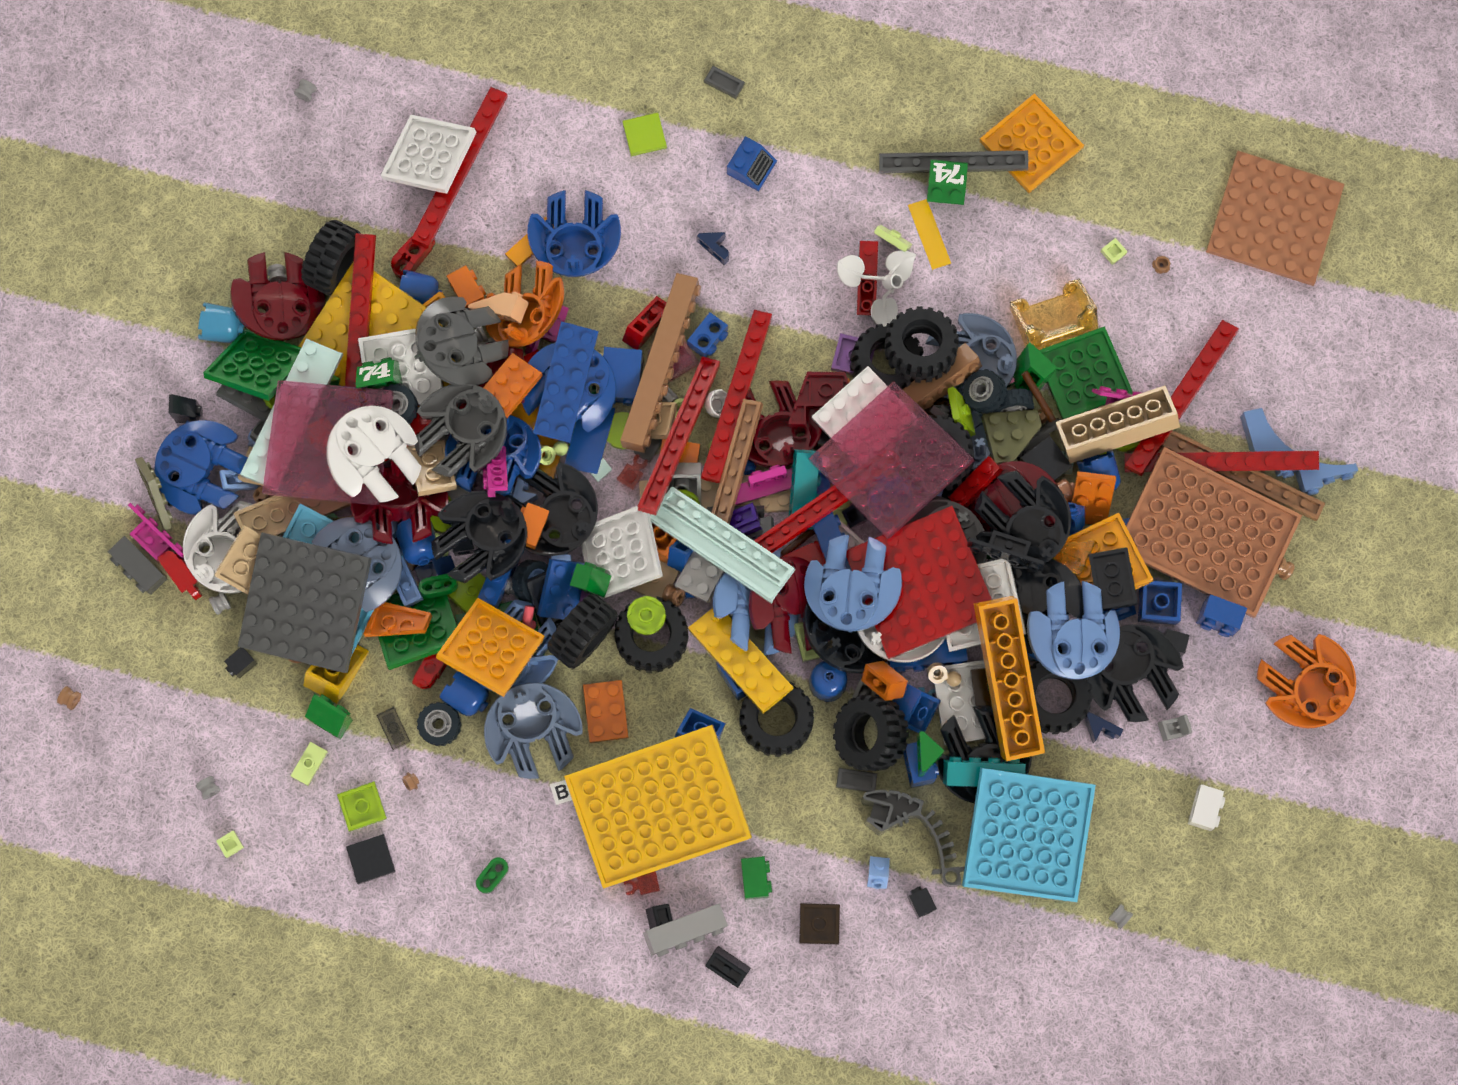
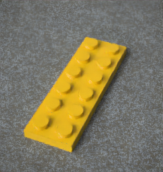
[688,608,793,714]

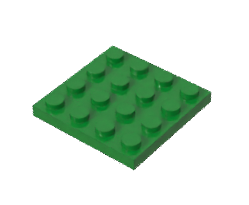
[1039,326,1133,420]
[203,328,301,401]
[378,588,457,670]

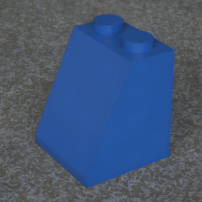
[603,347,643,406]
[875,683,941,733]

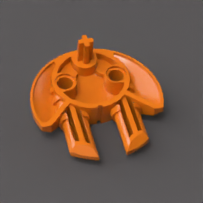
[485,261,564,348]
[1257,634,1356,729]

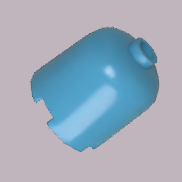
[198,302,244,343]

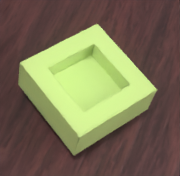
[1100,238,1127,265]
[216,831,244,858]

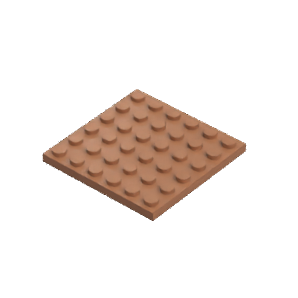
[1206,151,1344,286]

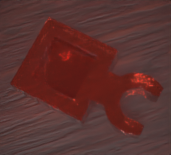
[617,454,648,490]
[624,871,660,896]

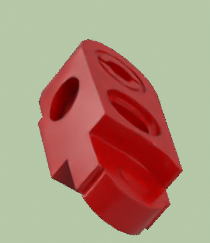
[391,236,436,279]
[157,551,202,600]
[412,654,447,689]

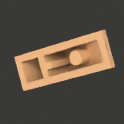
[468,292,529,323]

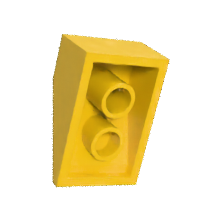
[303,645,369,704]

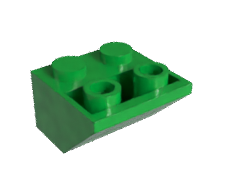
[1014,342,1057,396]
[305,694,353,740]

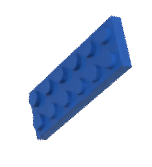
[533,321,599,443]

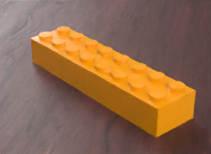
[974,596,1045,761]

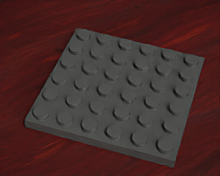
[237,533,372,673]

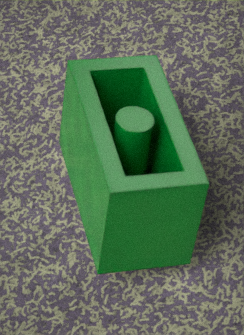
[570,562,611,598]
[741,856,772,900]

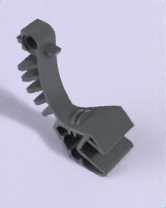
[861,790,965,887]

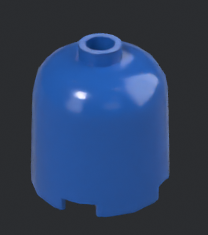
[399,270,442,304]
[1077,450,1121,490]
[395,518,436,566]
[809,661,848,702]
[439,671,489,716]

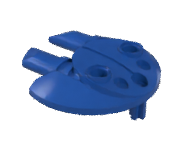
[527,190,621,277]
[522,343,616,432]
[445,415,541,496]
[154,420,248,515]

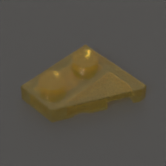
[1052,540,1095,577]

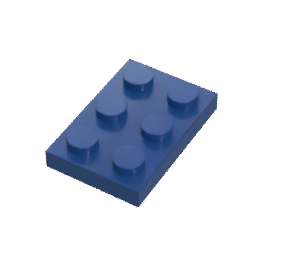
[537,559,585,619]

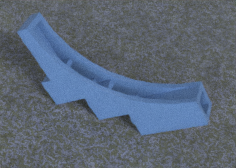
[1240,408,1358,496]

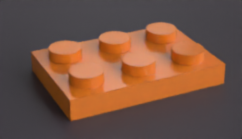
[483,353,543,419]
[1071,471,1116,525]
[583,680,629,743]

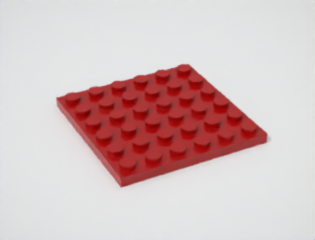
[846,506,992,659]

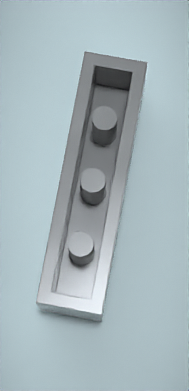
[643,904,728,957]

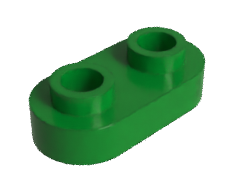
[418,574,458,598]
[476,857,509,894]

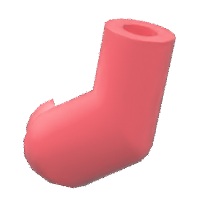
[522,605,536,629]

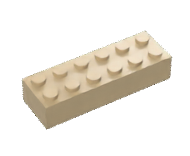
[1056,386,1180,464]

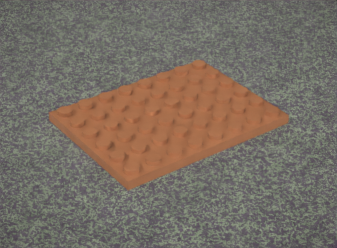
[1126,447,1302,618]

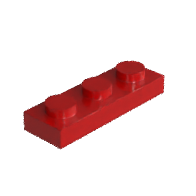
[949,456,1003,508]

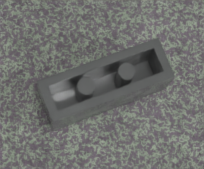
[107,536,167,595]

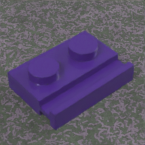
[730,503,762,536]

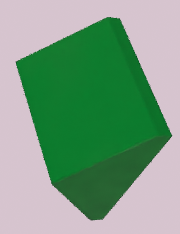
[916,731,945,777]

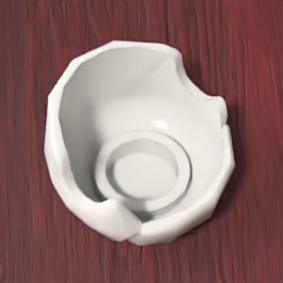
[705,389,727,418]

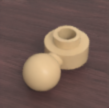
[927,663,961,687]

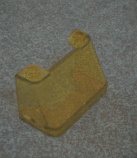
[1010,278,1098,350]

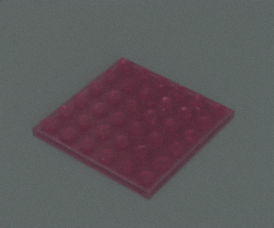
[262,380,394,505]
[808,381,974,539]

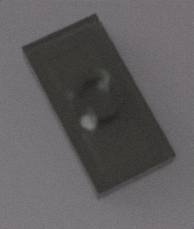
[376,707,411,751]

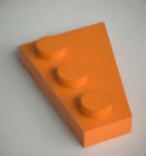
[363,602,432,637]

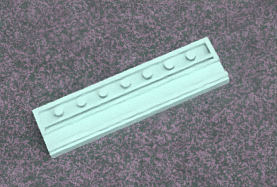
[240,338,343,491]
[650,487,795,604]

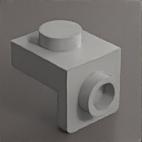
[1157,715,1192,742]

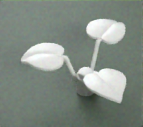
[837,251,916,326]

